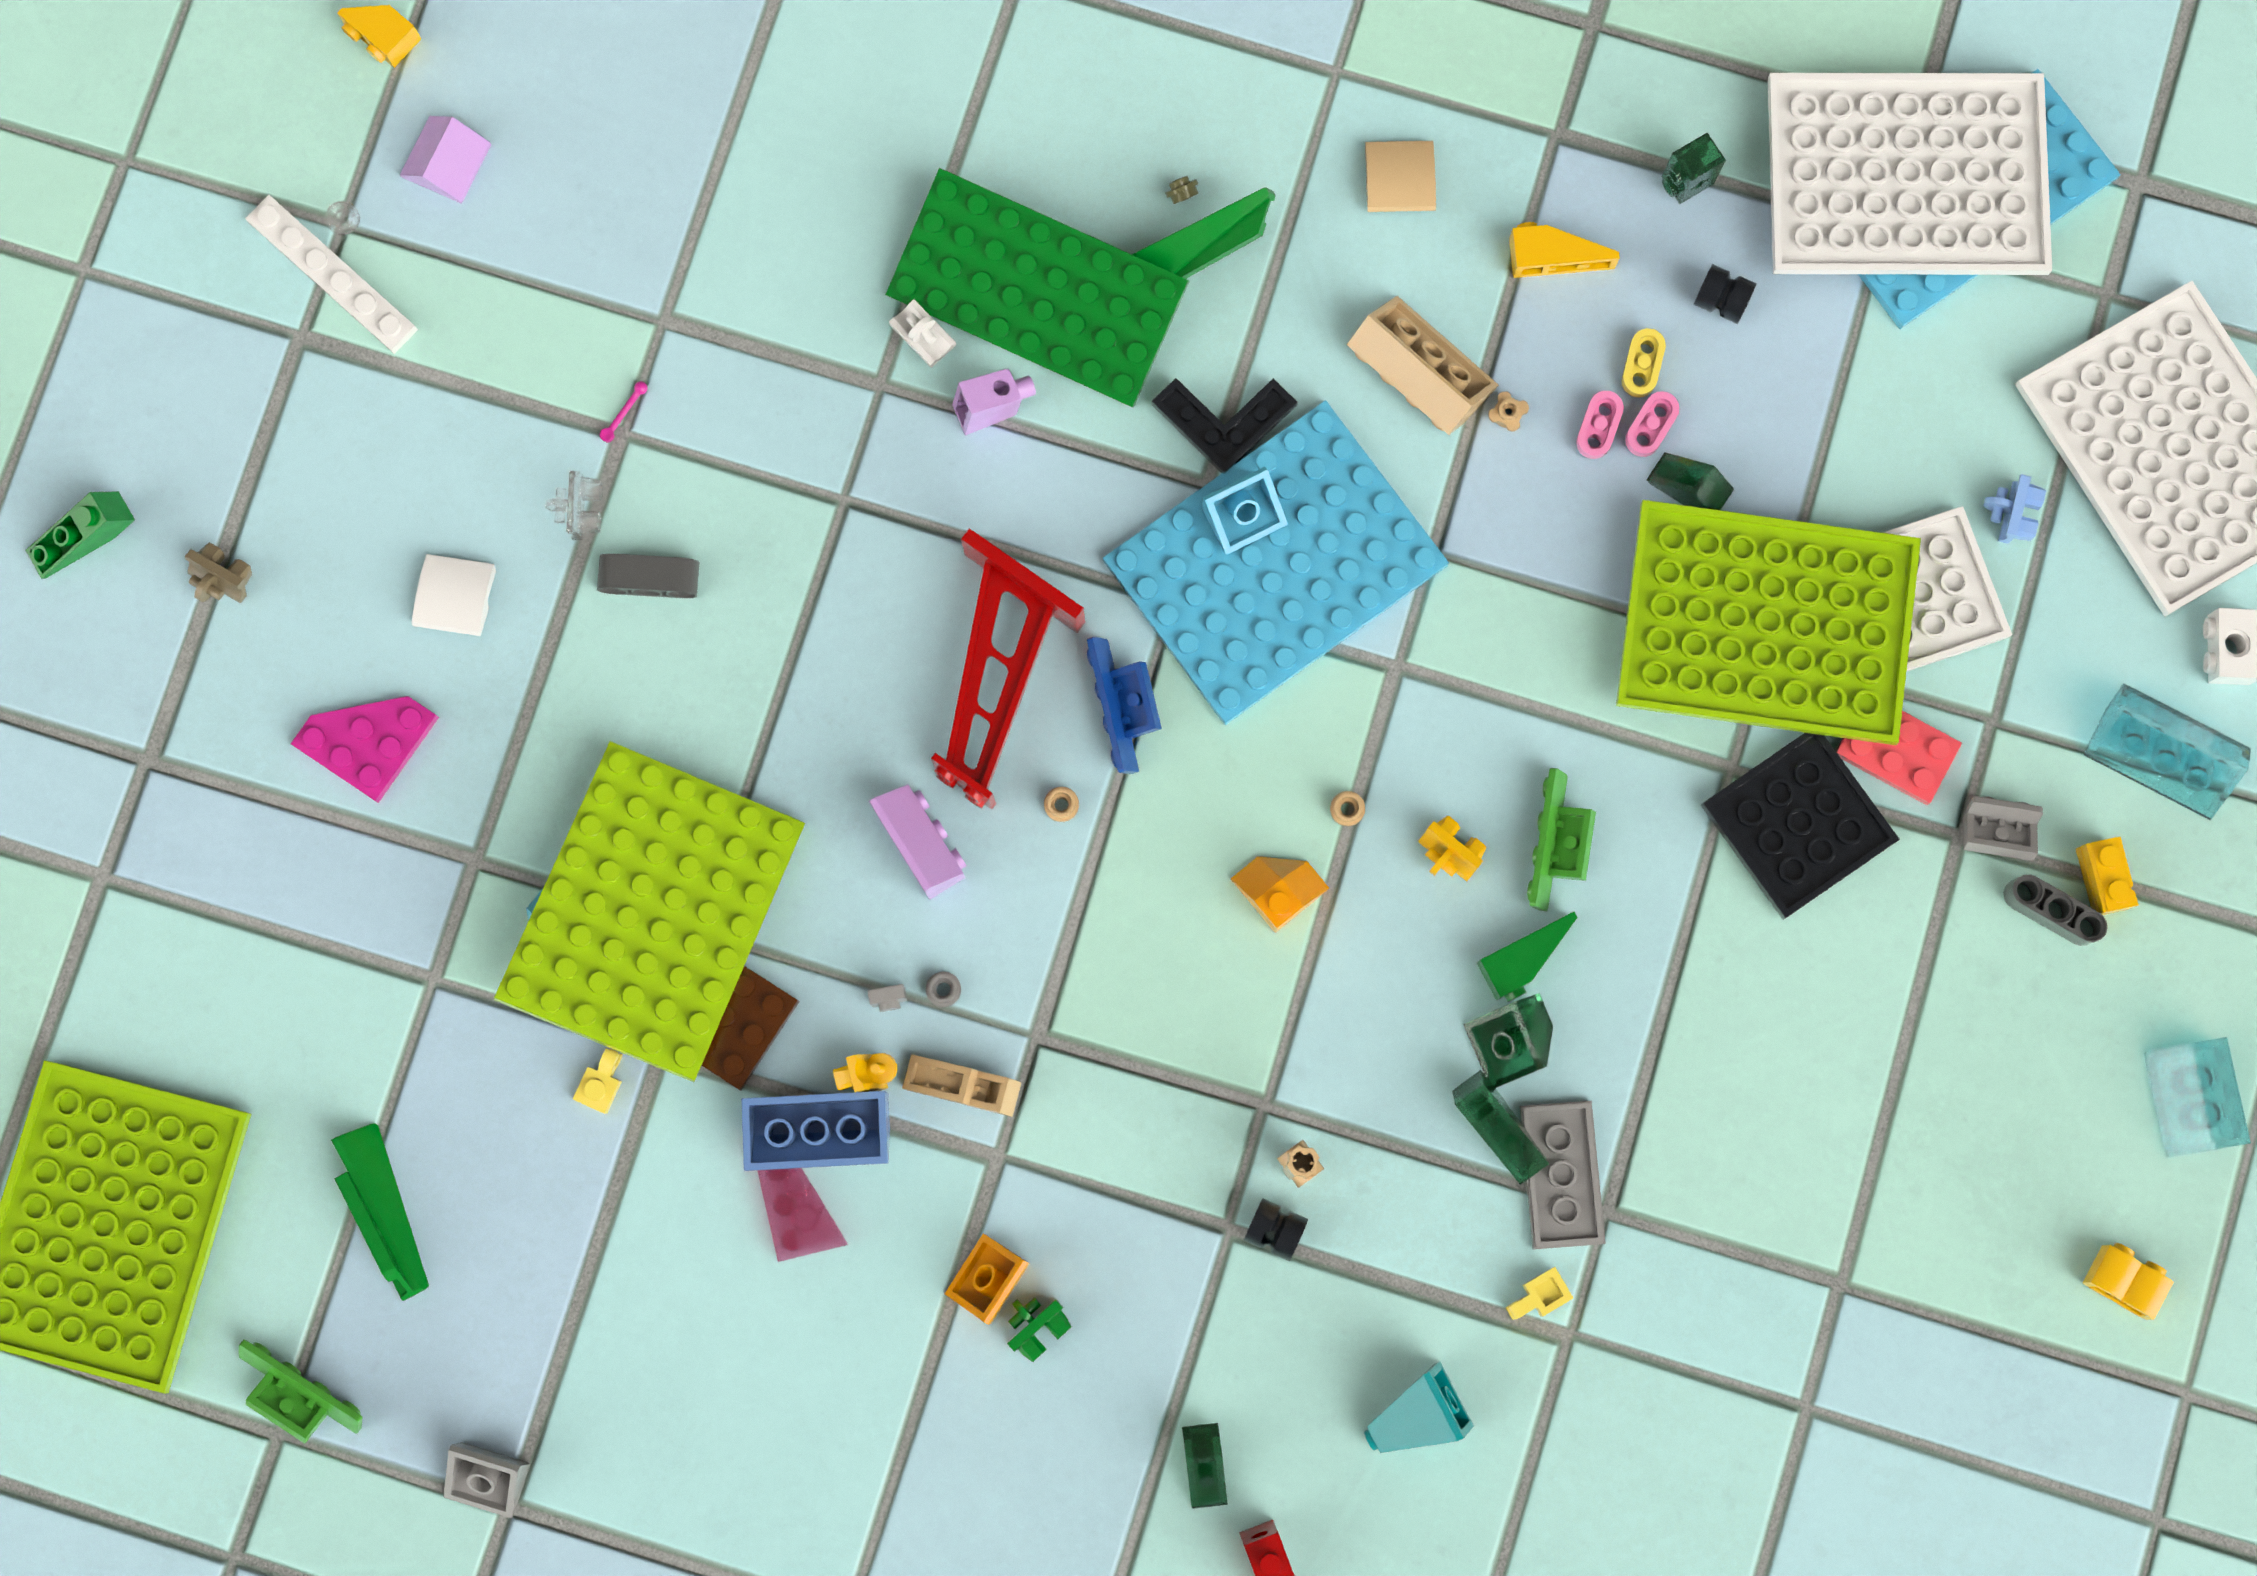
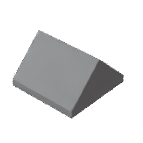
[443,1442,530,1519]

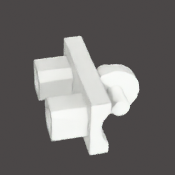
[889,299,956,368]

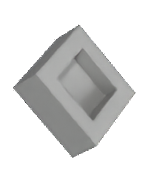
[868,984,908,1012]

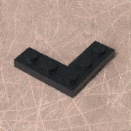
[1151,378,1298,474]

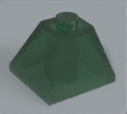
[1463,993,1553,1090]

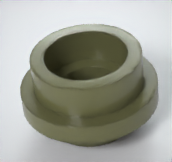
[1165,176,1198,204]

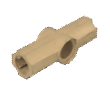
[1277,1140,1324,1188]

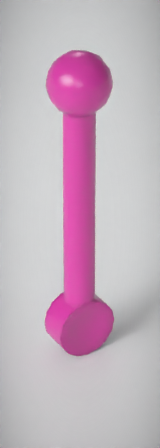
[600,381,648,443]

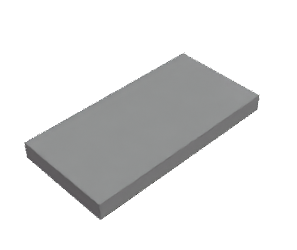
[1519,1101,1605,1250]

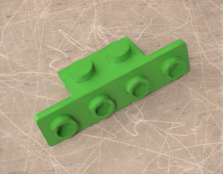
[1527,768,1596,912]
[239,1339,363,1443]

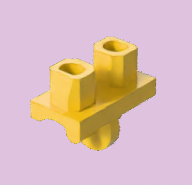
[1418,816,1486,882]
[833,1053,897,1092]

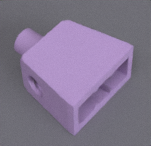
[952,369,1036,435]

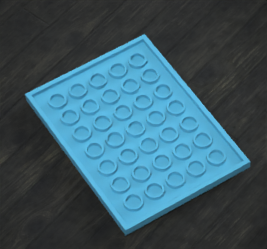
[1103,400,1449,725]

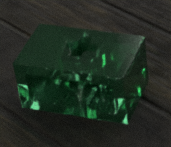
[1662,132,1726,204]

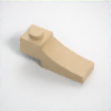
[902,1054,1021,1117]

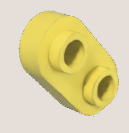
[1621,328,1666,398]

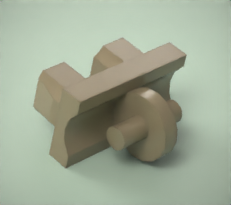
[185,542,252,603]

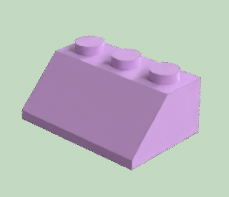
[869,785,967,900]

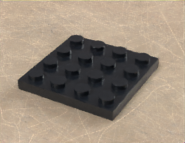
[1701,733,1900,920]

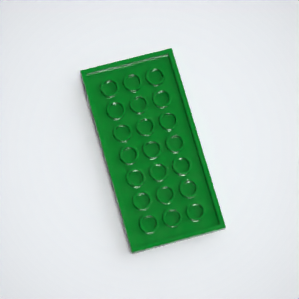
[885,168,1190,407]

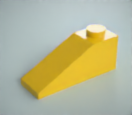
[1509,222,1620,278]

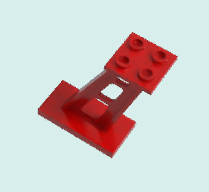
[931,528,1085,809]

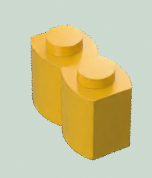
[2082,1243,2174,1320]

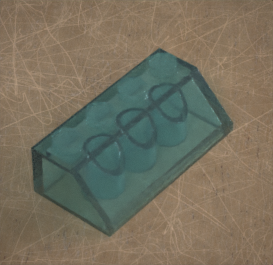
[2084,683,2251,821]

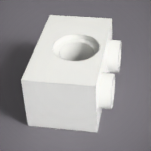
[2203,608,2257,685]

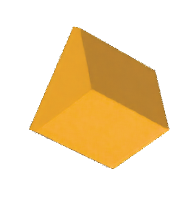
[944,1233,1030,1325]

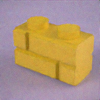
[2076,836,2138,915]

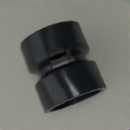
[1693,264,1757,324]
[1244,1198,1308,1261]

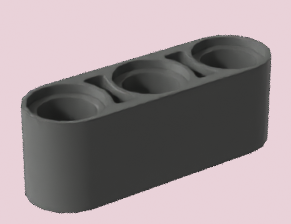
[597,554,700,598]
[2003,875,2108,946]

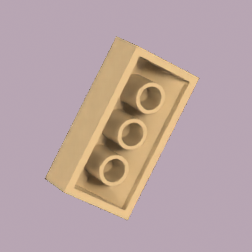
[1347,296,1499,435]

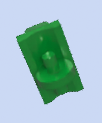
[1007,1297,1072,1362]

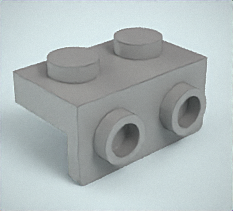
[1963,796,2043,861]

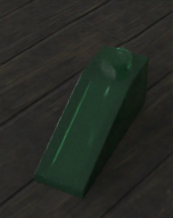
[1452,1070,1549,1185]

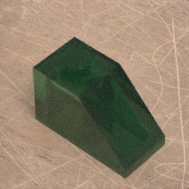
[1647,452,1734,510]
[1182,1423,1228,1509]

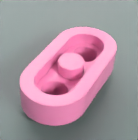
[1576,391,1624,459]
[1625,391,1679,457]

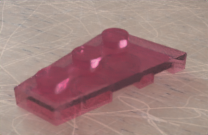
[757,1168,849,1262]

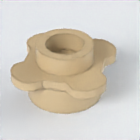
[1488,391,1529,432]

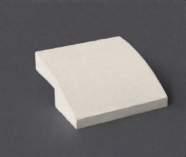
[412,554,496,636]

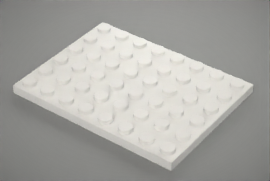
[1768,73,2052,275]
[2015,281,2257,617]

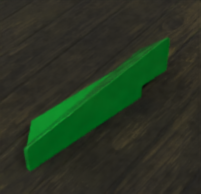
[1132,187,1276,279]
[331,1123,429,1301]

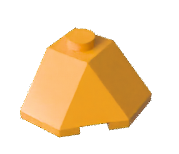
[1231,856,1329,933]

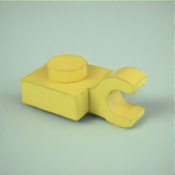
[573,1048,623,1114]
[1505,1267,1573,1320]

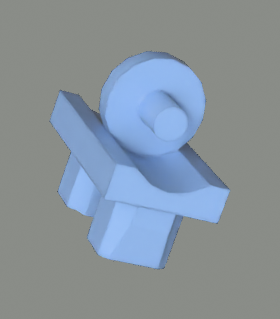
[1984,474,2046,544]

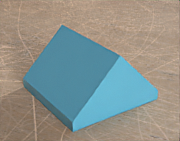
[1202,467,1288,555]

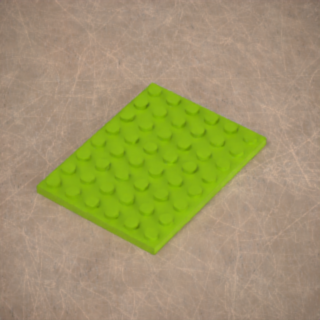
[1616,500,1921,745]
[494,741,805,1082]
[0,1060,252,1394]

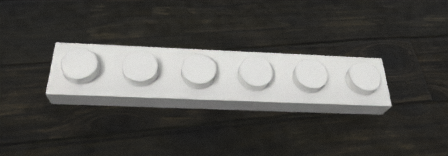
[245,195,418,354]

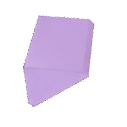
[400,116,491,204]

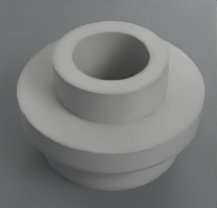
[926,972,961,1007]

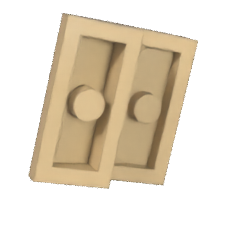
[1365,141,1436,212]

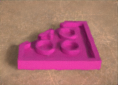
[291,696,439,803]

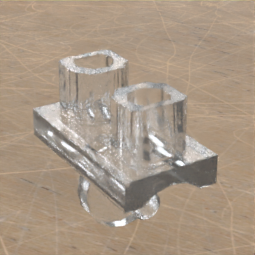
[545,471,603,540]

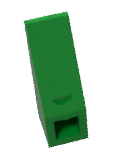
[25,491,135,579]

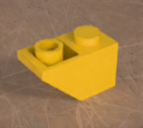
[337,5,421,68]

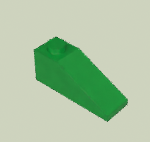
[1477,912,1578,1002]

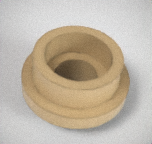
[1044,787,1079,822]
[1330,791,1365,826]

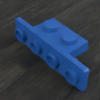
[1087,637,1162,774]

